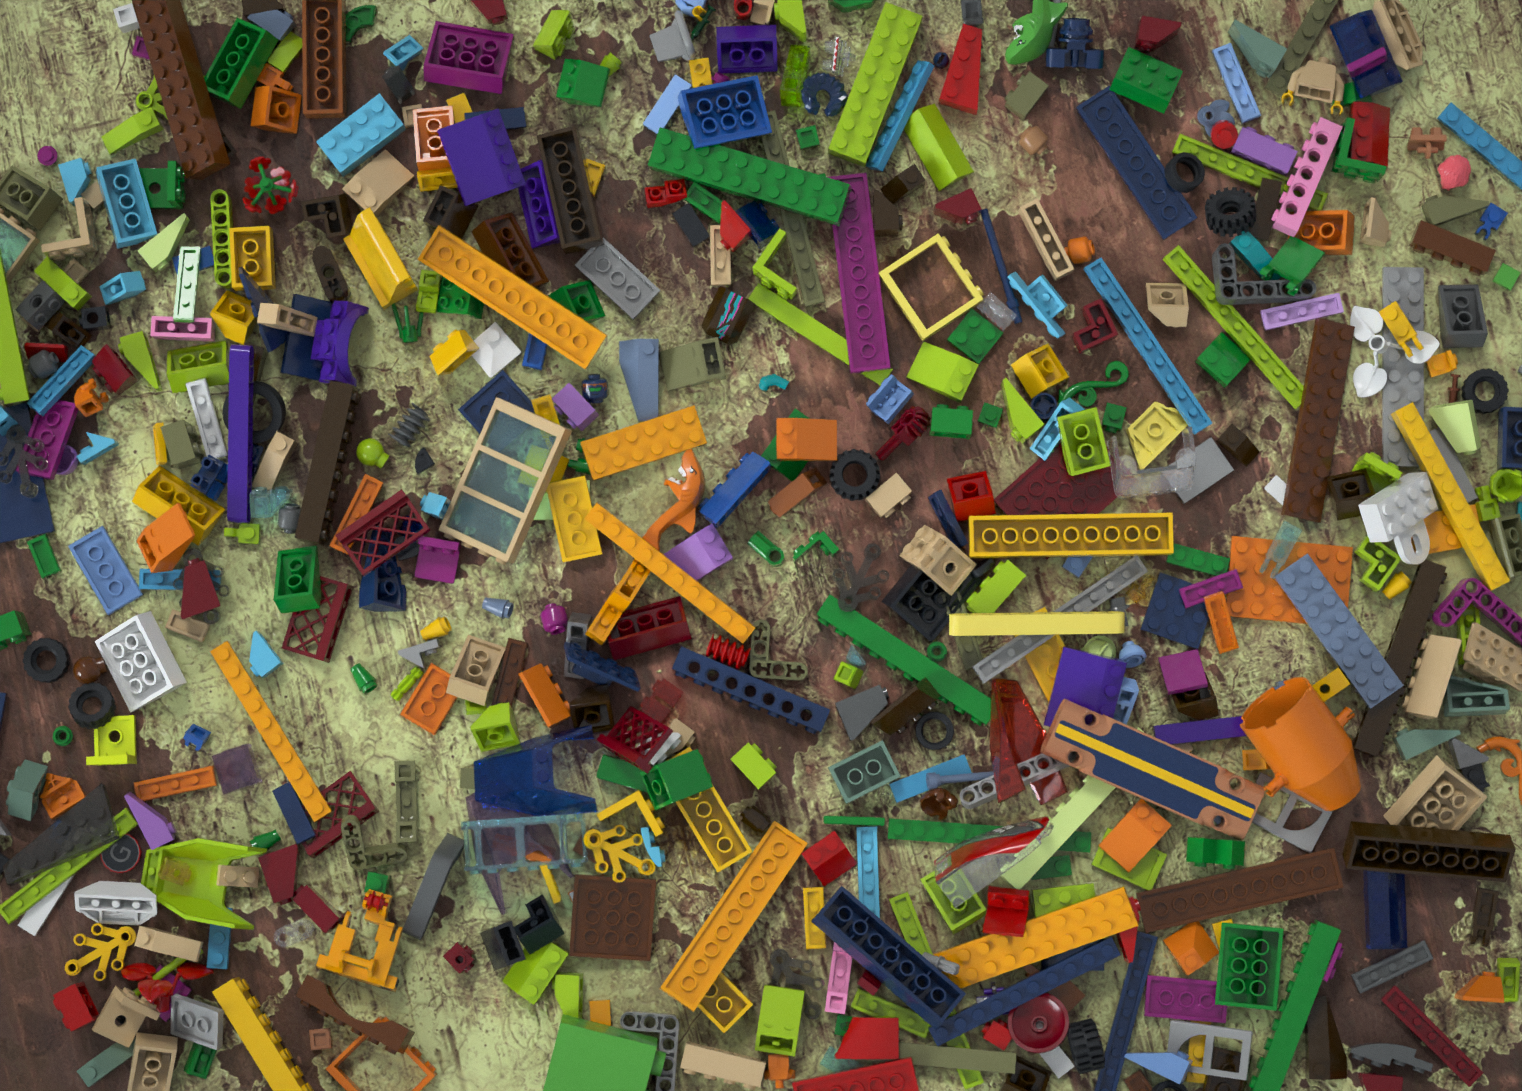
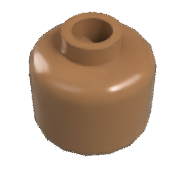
[1019,126,1048,155]

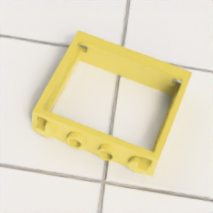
[879,233,984,342]

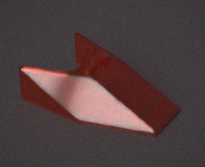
[990,678,1068,805]

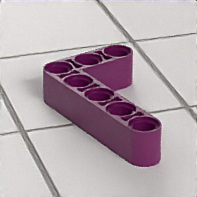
[1432,578,1522,647]

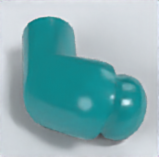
[759,374,789,391]

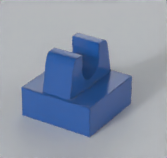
[183,724,211,751]

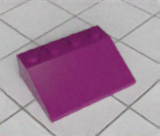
[423,21,514,94]

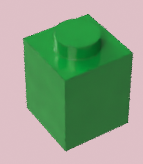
[364,871,391,894]

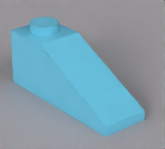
[1030,398,1085,461]
[420,492,451,520]

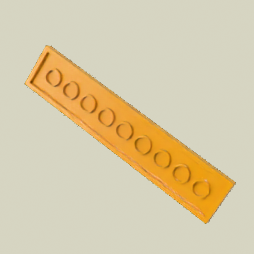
[417,225,608,369]
[660,821,808,1012]
[933,886,1139,989]

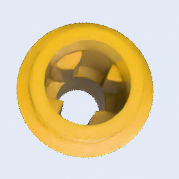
[1382,571,1412,600]
[420,616,452,641]

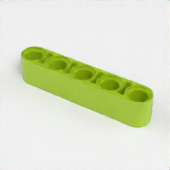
[210,189,233,289]

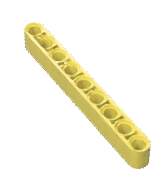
[949,611,1125,636]

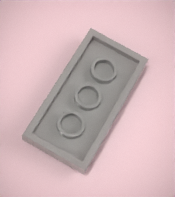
[575,238,661,320]

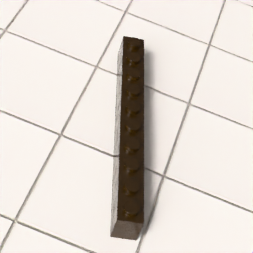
[1353,559,1447,757]

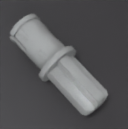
[922,952,960,975]

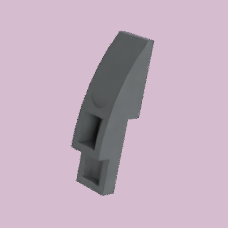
[1347,1042,1433,1074]

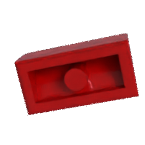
[24,342,69,362]

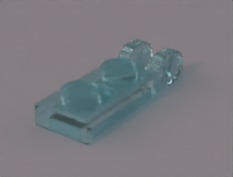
[1259,520,1302,579]

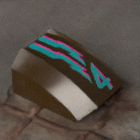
[701,286,756,344]

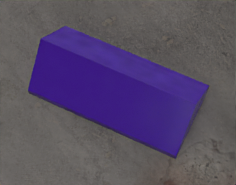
[518,160,560,249]

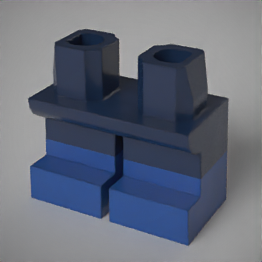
[190,455,228,501]

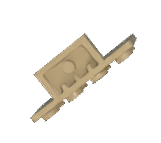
[1463,623,1522,692]

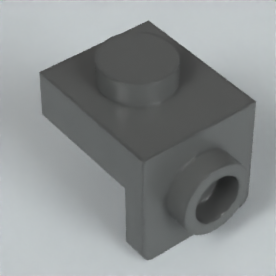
[960,0,984,27]

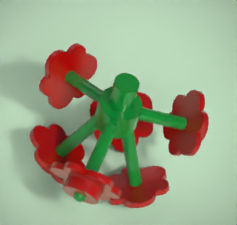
[242,156,299,214]

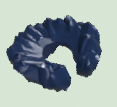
[801,72,848,117]

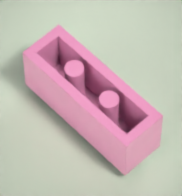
[151,316,216,342]

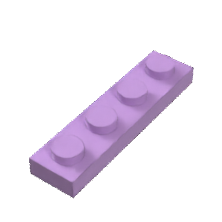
[1260,293,1344,331]

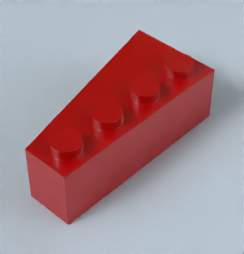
[938,24,982,115]

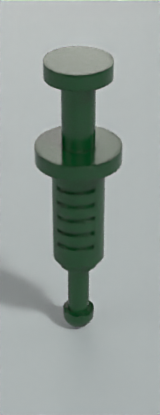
[691,5,716,40]

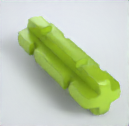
[390,666,423,701]

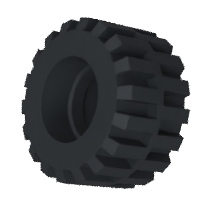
[829,449,880,501]
[1067,1018,1105,1074]

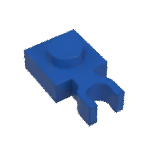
[1474,203,1508,241]

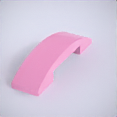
[825,942,852,1014]

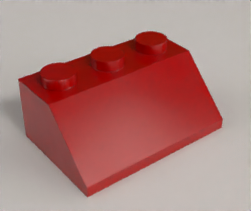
[1347,102,1390,168]

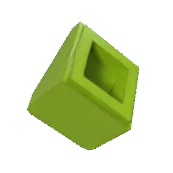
[833,661,863,689]

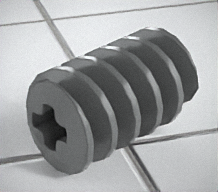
[388,403,431,447]

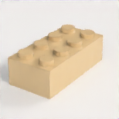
[680,1041,766,1090]

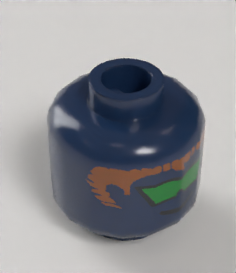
[582,374,608,403]

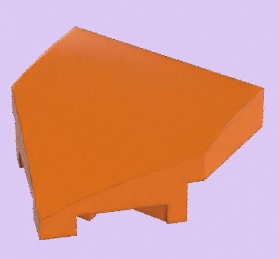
[40,773,88,820]

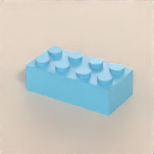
[316,93,406,177]

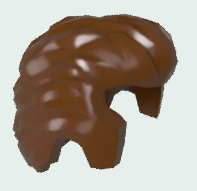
[920,788,958,821]

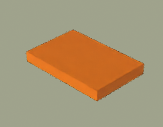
[400,663,458,735]

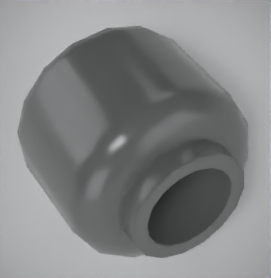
[28,350,59,380]
[278,503,301,534]

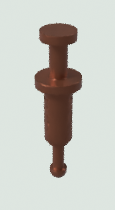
[1447,374,1461,403]

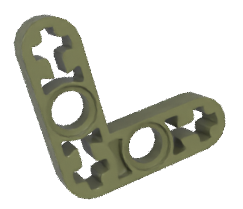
[749,619,808,681]
[341,815,407,870]

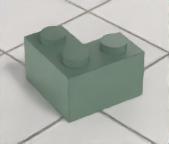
[6,759,48,821]

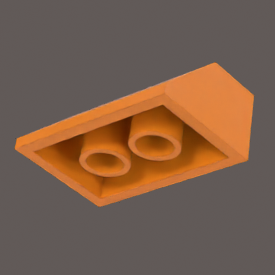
[519,663,571,728]

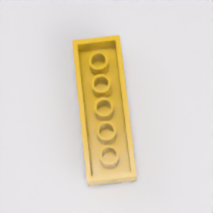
[667,747,753,872]

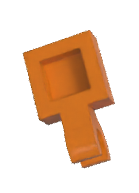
[257,63,293,91]

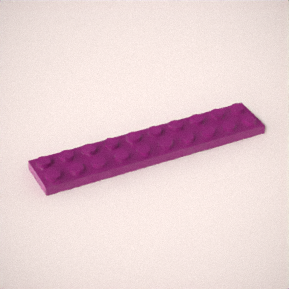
[828,173,891,374]

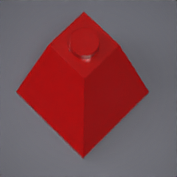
[720,200,751,253]

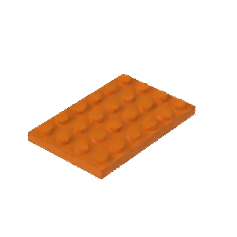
[1226,536,1353,624]

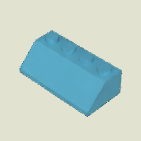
[96,158,157,249]

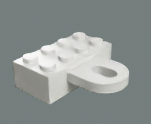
[1358,472,1438,564]

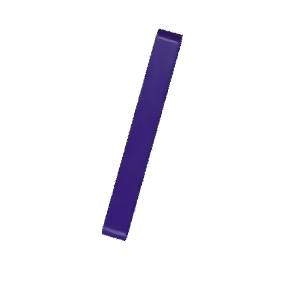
[227,344,254,523]

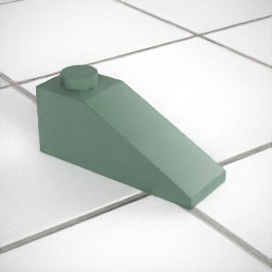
[1392,728,1461,760]
[77,1037,135,1087]

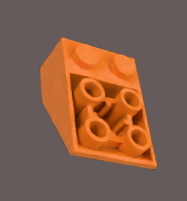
[136,503,195,573]

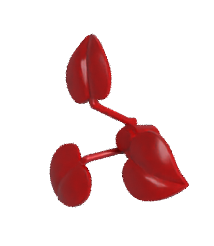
[120,962,214,1012]

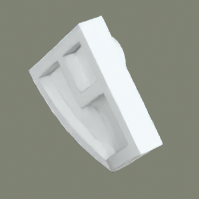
[472,322,522,378]

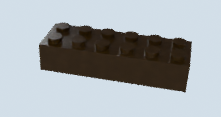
[537,126,605,254]

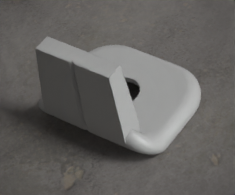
[649,10,696,63]

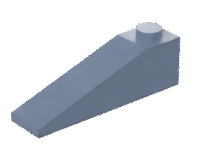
[619,339,660,422]

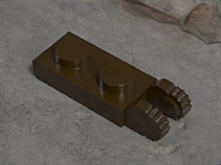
[1469,887,1499,947]

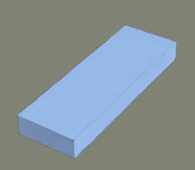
[643,74,692,134]

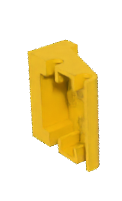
[343,207,418,309]

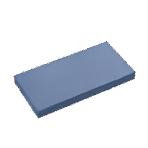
[68,526,144,615]

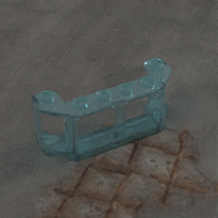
[461,813,588,875]

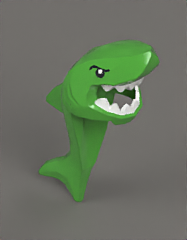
[1005,0,1068,65]

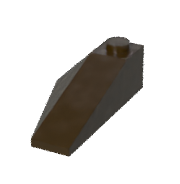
[1305,996,1347,1080]

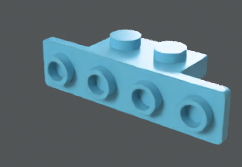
[1007,272,1068,339]

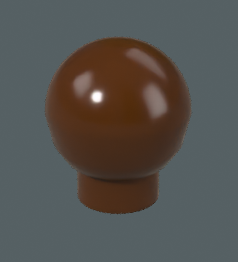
[73,656,107,684]

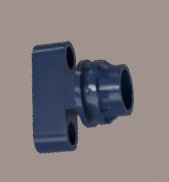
[1046,18,1104,69]

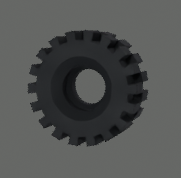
[1205,187,1257,237]

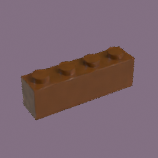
[1409,220,1496,276]

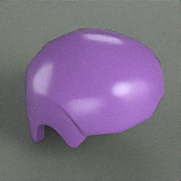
[56,445,79,475]

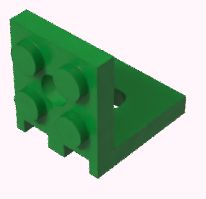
[1331,117,1387,183]
[139,161,186,209]

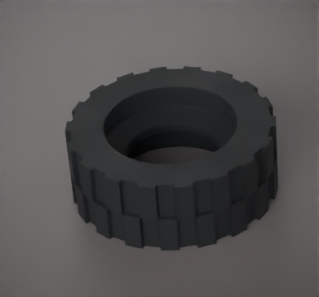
[1461,368,1509,414]
[22,638,70,683]
[68,682,116,729]

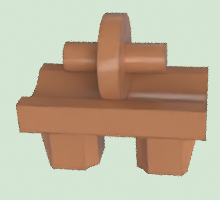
[1407,127,1447,159]

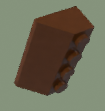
[471,212,549,288]

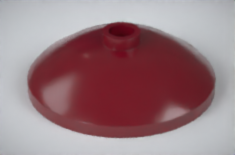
[1008,993,1069,1053]

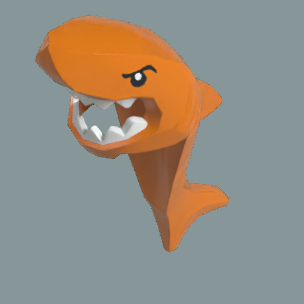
[642,449,705,551]

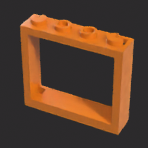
[326,1016,437,1091]

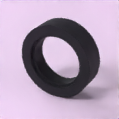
[222,381,286,443]

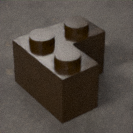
[301,193,353,238]

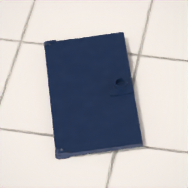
[0,403,55,543]

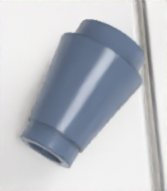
[482,597,514,619]

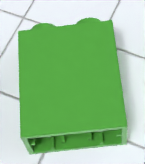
[543,1014,666,1091]

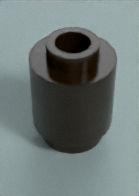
[740,805,771,834]

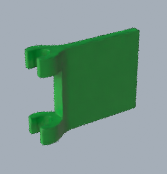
[1260,236,1325,297]

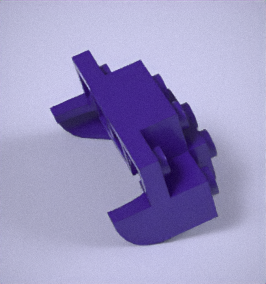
[311,301,369,387]

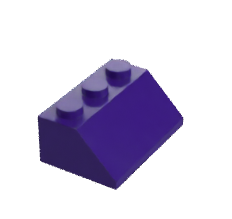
[716,25,778,74]

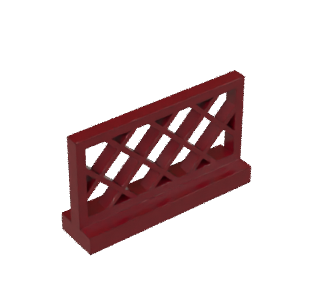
[335,489,430,576]
[281,576,354,663]
[596,706,673,774]
[285,771,380,859]

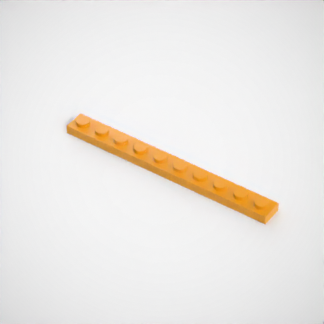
[584,502,756,643]
[210,641,333,822]

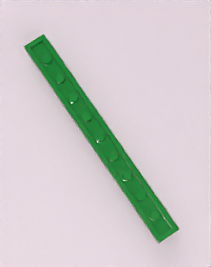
[887,818,1091,853]

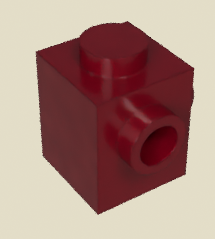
[443,942,476,974]

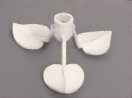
[1350,306,1440,398]

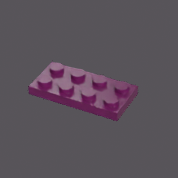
[16,400,79,480]
[1144,975,1227,1023]

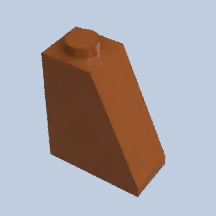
[768,467,827,518]

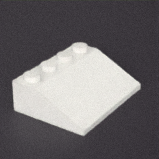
[95,611,187,713]

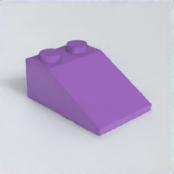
[664,523,733,581]

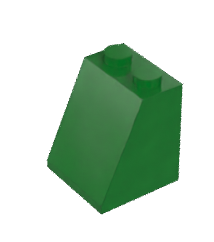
[640,749,713,811]

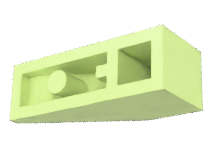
[138,213,190,272]

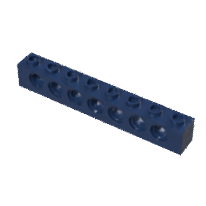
[672,646,830,735]

